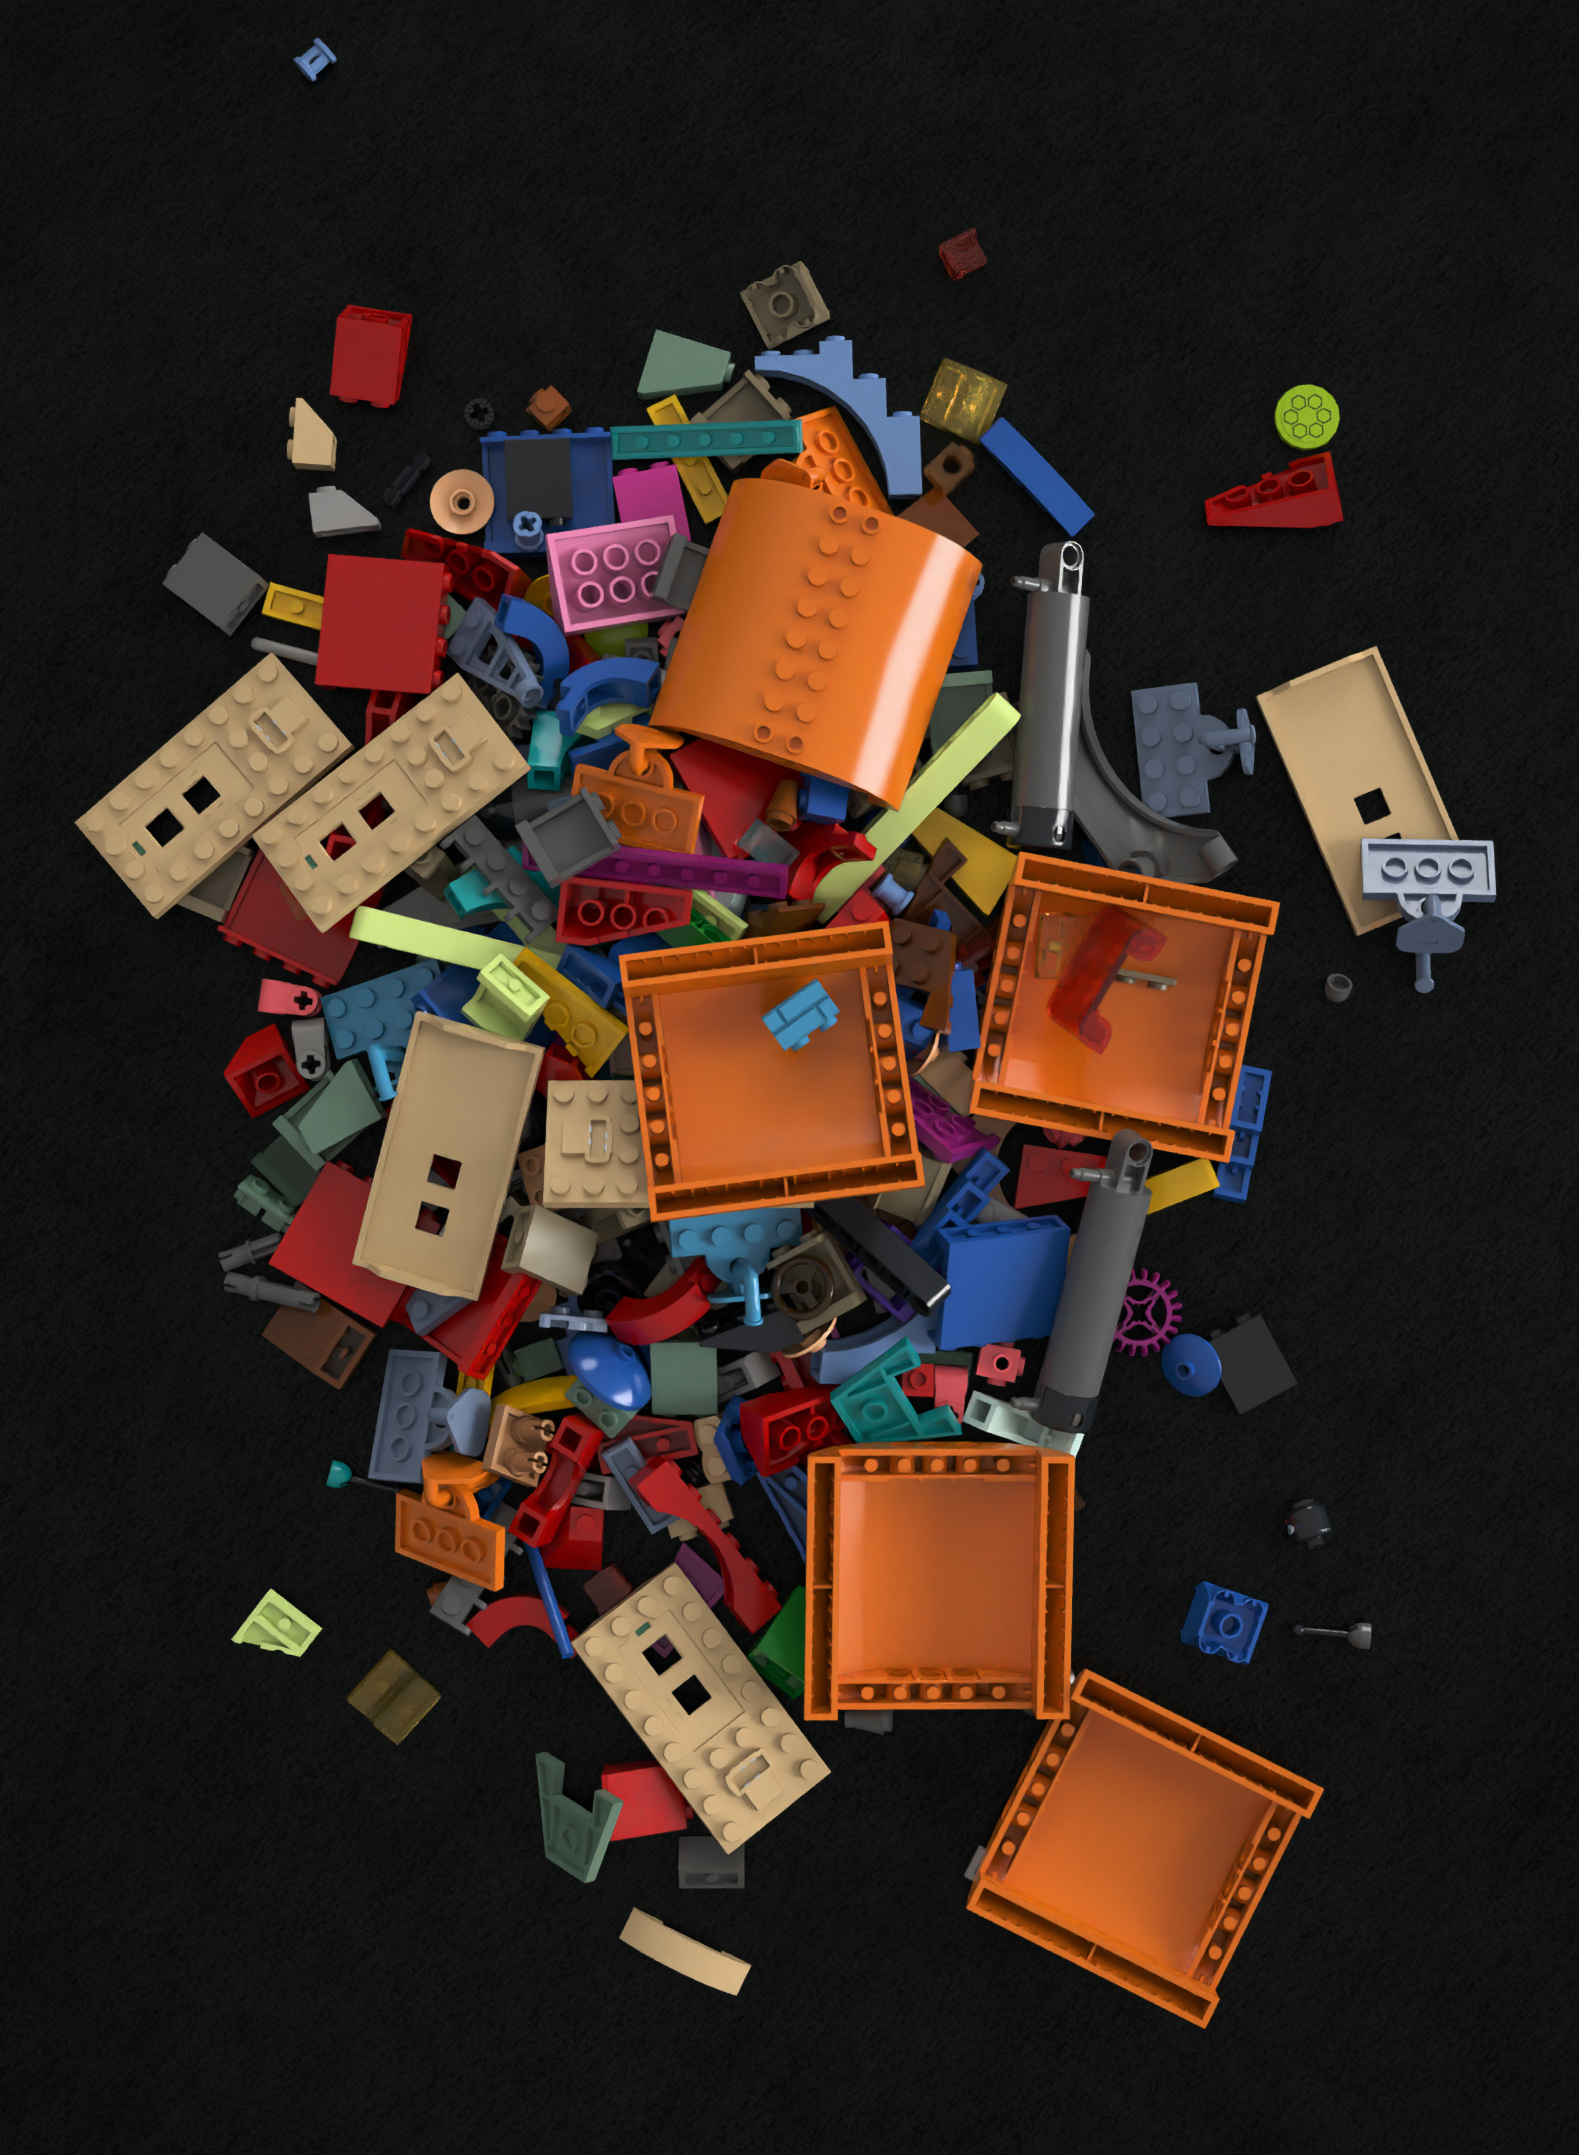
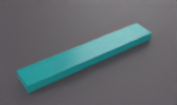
[610,419,803,460]

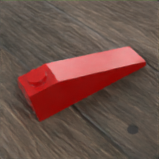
[1205,451,1343,528]
[400,528,532,611]
[555,875,693,946]
[739,1384,846,1478]

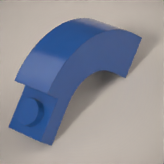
[494,593,570,709]
[556,657,662,737]

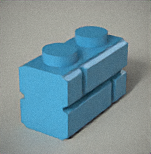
[761,978,840,1052]

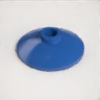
[1161,1334,1222,1397]

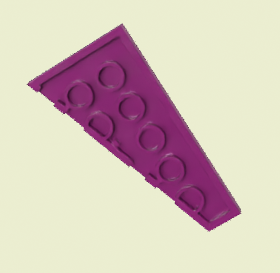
[908,1077,1001,1164]

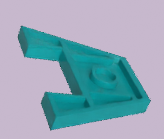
[830,1336,962,1443]

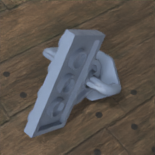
[1131,682,1256,818]
[1360,838,1496,993]
[368,1349,491,1485]

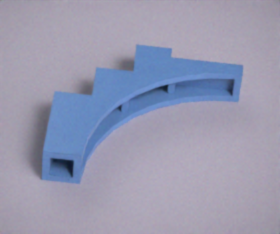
[755,336,922,501]
[809,1223,971,1384]

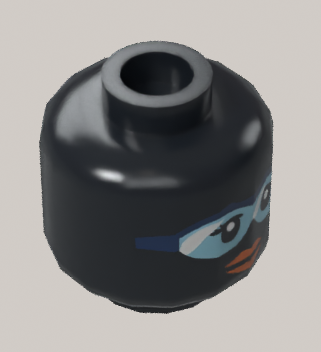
[1284,1499,1332,1550]

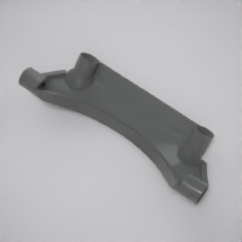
[1011,649,1239,884]

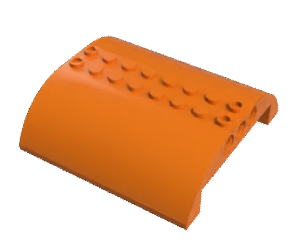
[648,478,983,812]
[968,851,1280,1163]
[618,921,925,1223]
[804,1441,1075,1720]
[966,1668,1324,2029]

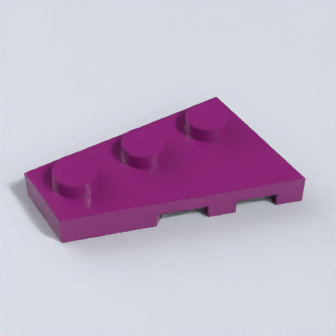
[651,1541,724,1658]

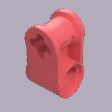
[258,979,322,1017]
[933,1365,968,1424]

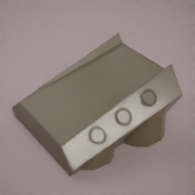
[740,261,830,350]
[867,1146,953,1226]

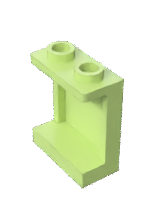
[461,953,550,1041]

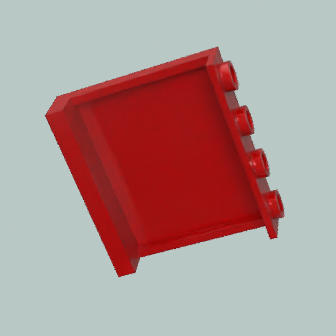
[315,554,454,696]
[665,738,804,860]
[217,848,389,989]
[268,1159,443,1328]
[389,1217,543,1381]

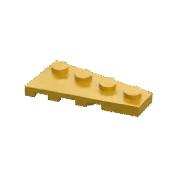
[512,947,629,1078]

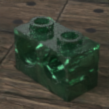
[511,1334,565,1382]

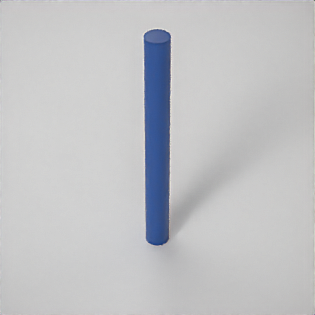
[523,1541,574,1659]

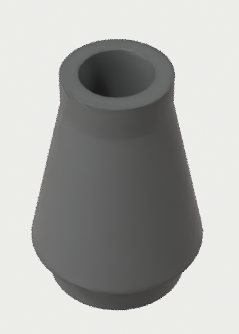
[845,1709,893,1735]

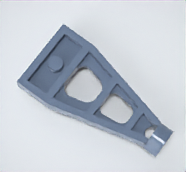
[447,597,544,708]

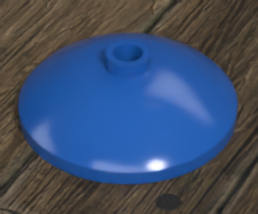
[568,1330,652,1411]

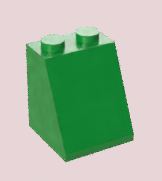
[745,1585,806,1700]

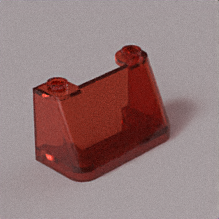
[1046,906,1168,1055]

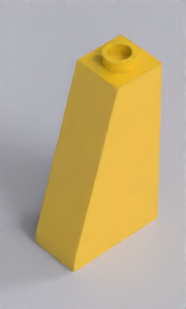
[910,807,1017,917]
[1144,1157,1220,1215]

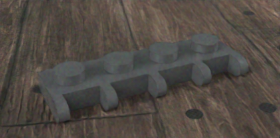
[439,814,558,945]
[429,1501,524,1636]

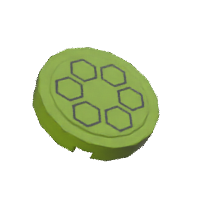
[1274,384,1340,451]

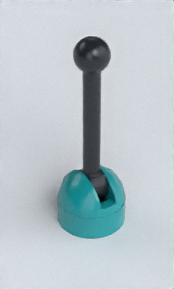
[326,1460,406,1496]

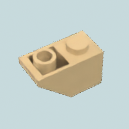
[287,398,337,471]

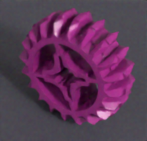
[1113,1268,1182,1356]

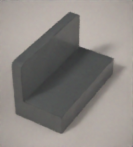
[678,1836,745,1888]

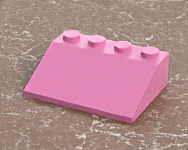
[545,515,687,637]

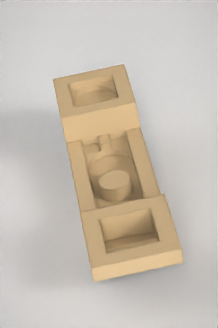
[619,1908,751,1996]

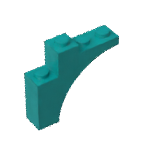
[527,710,647,791]
[443,845,607,953]

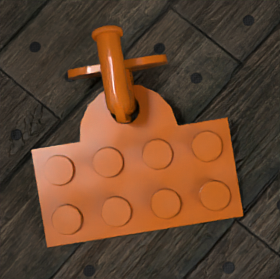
[760,406,894,516]
[571,724,705,854]
[395,1427,505,1592]

